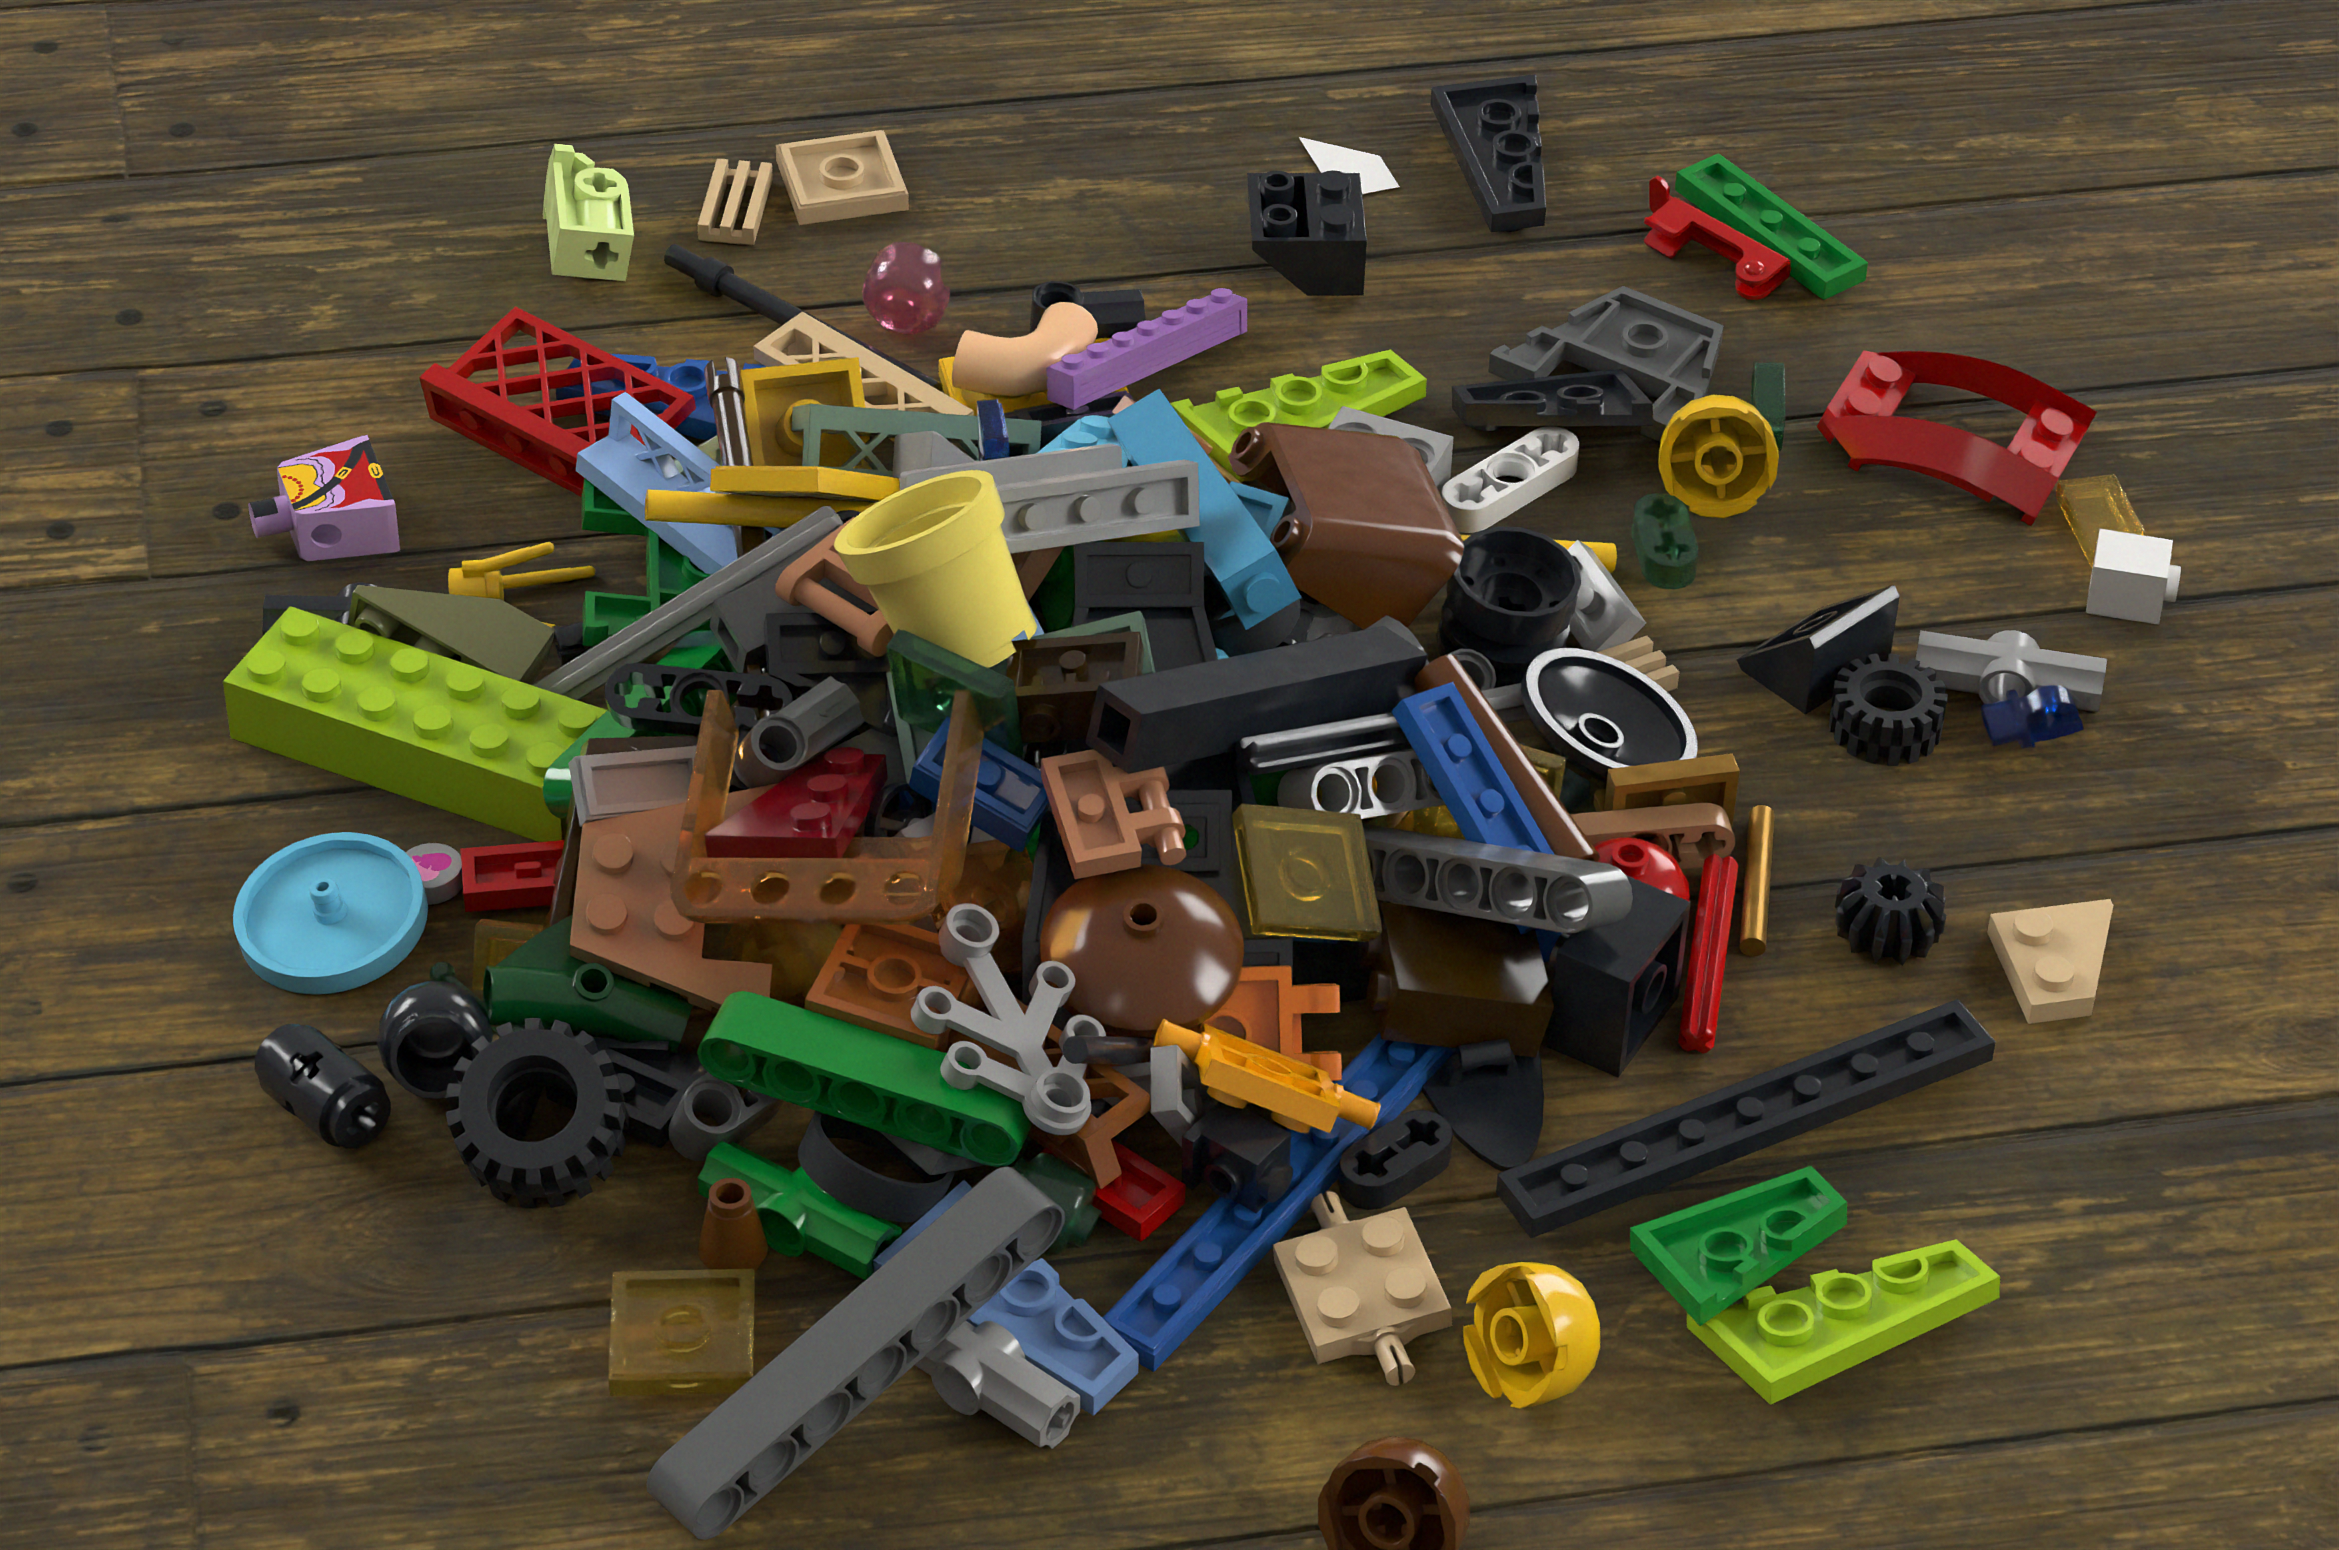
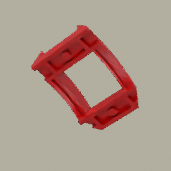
[1817,351,2098,526]

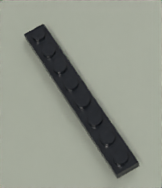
[1496,999,1996,1238]

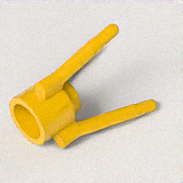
[448,542,595,628]

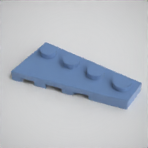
[873,1180,1139,1416]

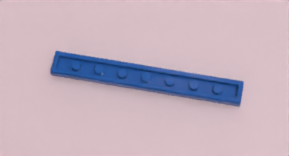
[1102,1033,1456,1372]

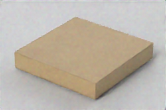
[776,130,909,225]

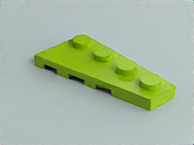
[1170,349,1427,482]
[1687,1239,2000,1405]

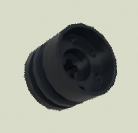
[1436,526,1581,688]

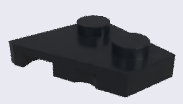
[764,611,900,737]

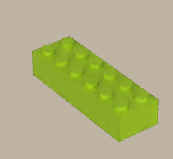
[223,606,607,842]

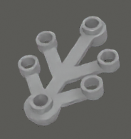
[911,903,1106,1135]

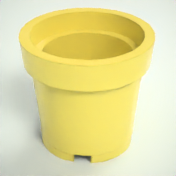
[834,470,1037,683]

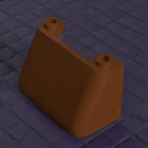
[1228,422,1464,630]

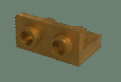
[1594,753,1740,839]

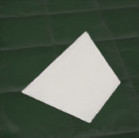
[1299,137,1400,195]

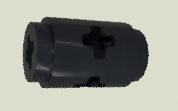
[254,1024,391,1149]

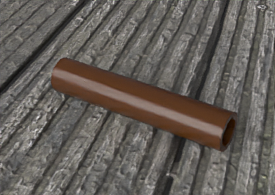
[1413,654,1600,862]

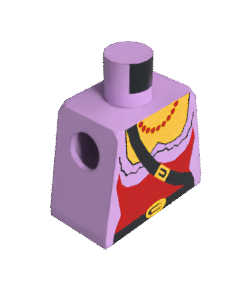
[248,435,400,561]

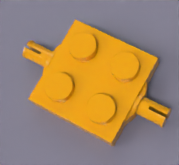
[1153,1019,1381,1133]

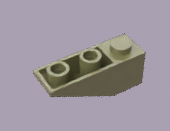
[348,585,555,685]

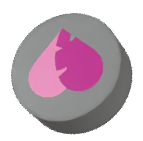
[405,843,463,905]

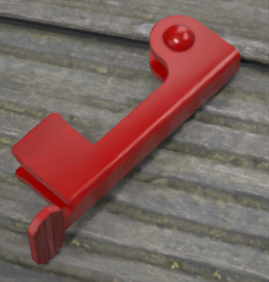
[1644,176,1791,300]

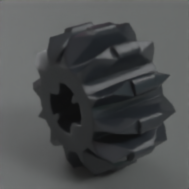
[1835,856,1947,966]

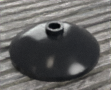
[1521,648,1698,781]

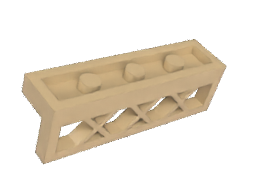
[753,312,975,457]

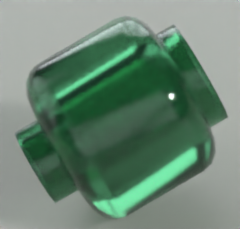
[1013,1152,1103,1257]

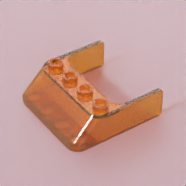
[670,690,984,925]

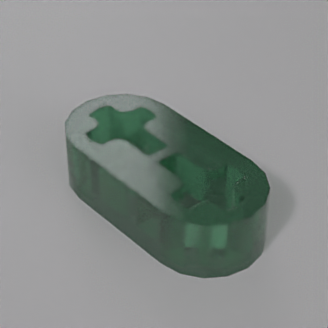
[1750,361,1785,451]
[1632,493,1699,590]

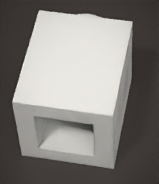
[2086,529,2181,625]

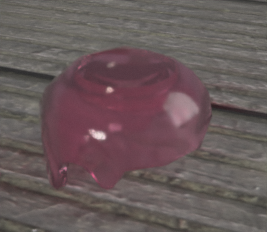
[862,242,951,335]

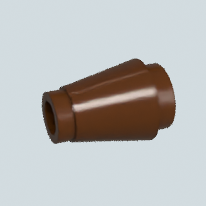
[698,1178,768,1281]

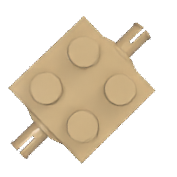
[1273,1191,1452,1386]

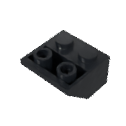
[1247,170,1367,296]

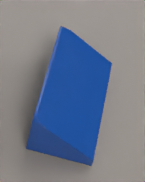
[909,716,1050,852]

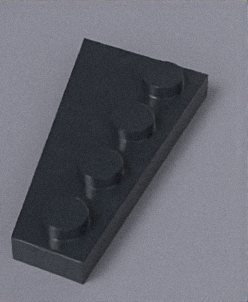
[1430,74,1546,232]

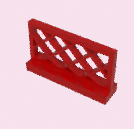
[419,306,696,497]

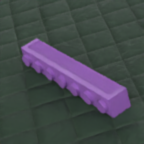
[1046,288,1247,410]

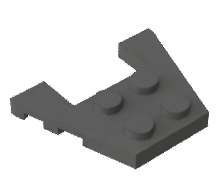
[1488,286,1724,442]

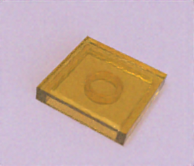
[1232,804,1382,942]
[608,1269,755,1396]

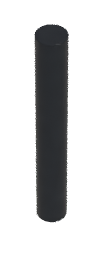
[1063,1036,1155,1065]

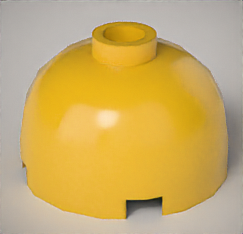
[1658,395,1779,518]
[1463,1262,1600,1409]

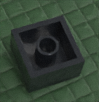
[1547,875,1691,1077]

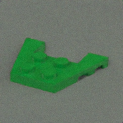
[582,478,767,646]

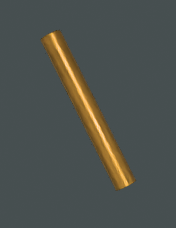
[1740,805,1775,957]

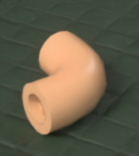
[952,302,1098,397]

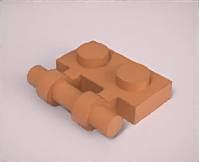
[1041,749,1186,879]

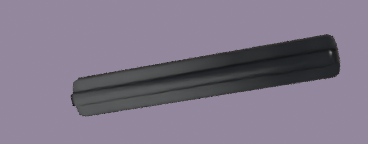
[1235,712,1412,776]

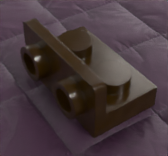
[1003,631,1144,743]

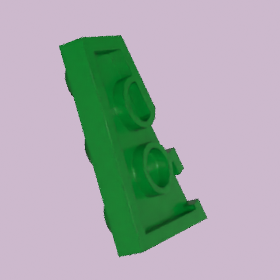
[1630,1166,1847,1326]

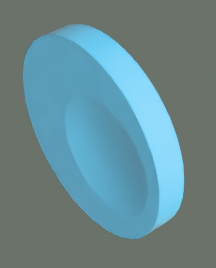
[233,832,428,994]

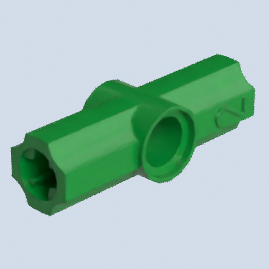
[697,1141,902,1280]

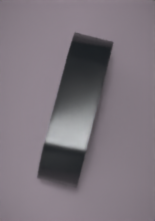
[1338,1110,1453,1210]

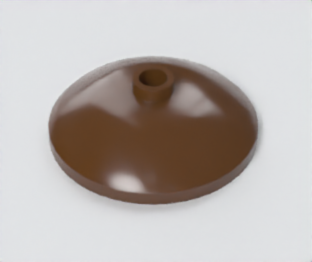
[1040,864,1244,1038]

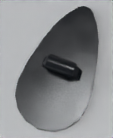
[1422,1038,1544,1172]

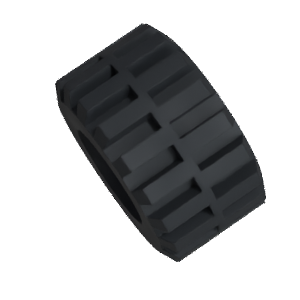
[446,1018,629,1209]

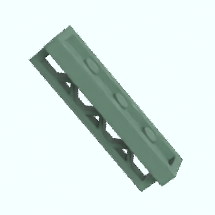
[792,404,1041,477]

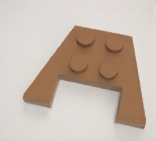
[570,783,778,1012]

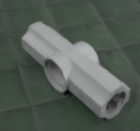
[1916,630,2107,712]
[915,1321,1080,1449]

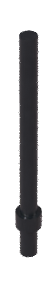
[664,244,943,392]

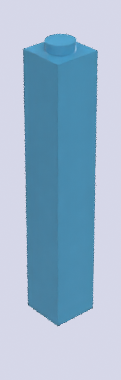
[1107,389,1301,630]

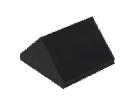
[1736,585,1900,715]

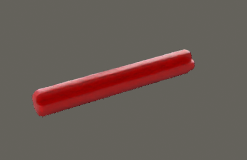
[1678,854,1739,1054]

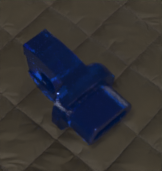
[1981,685,2084,749]

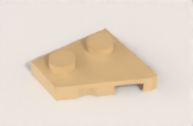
[1987,899,2113,1024]

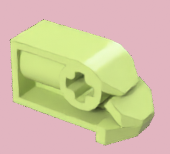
[543,144,634,281]

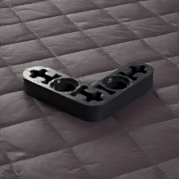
[605,663,793,795]

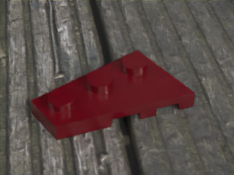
[704,747,888,863]

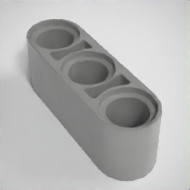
[1277,748,1446,825]

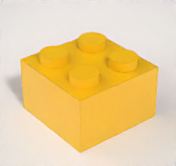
[741,357,873,470]

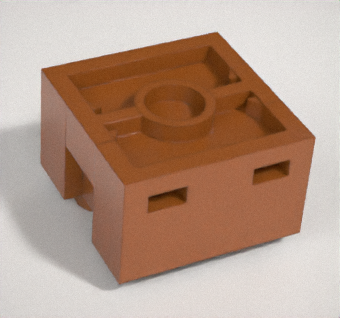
[804,908,979,1053]

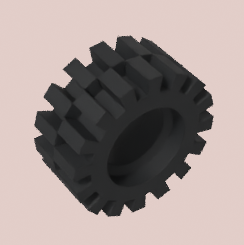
[1829,654,1947,766]

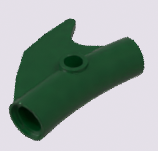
[483,914,693,1053]

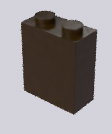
[1358,902,1554,1058]

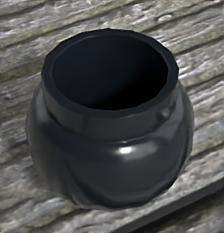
[377,981,493,1099]

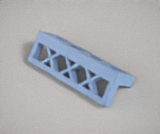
[576,392,787,575]

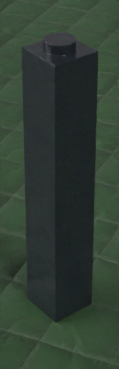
[1085,626,1428,774]

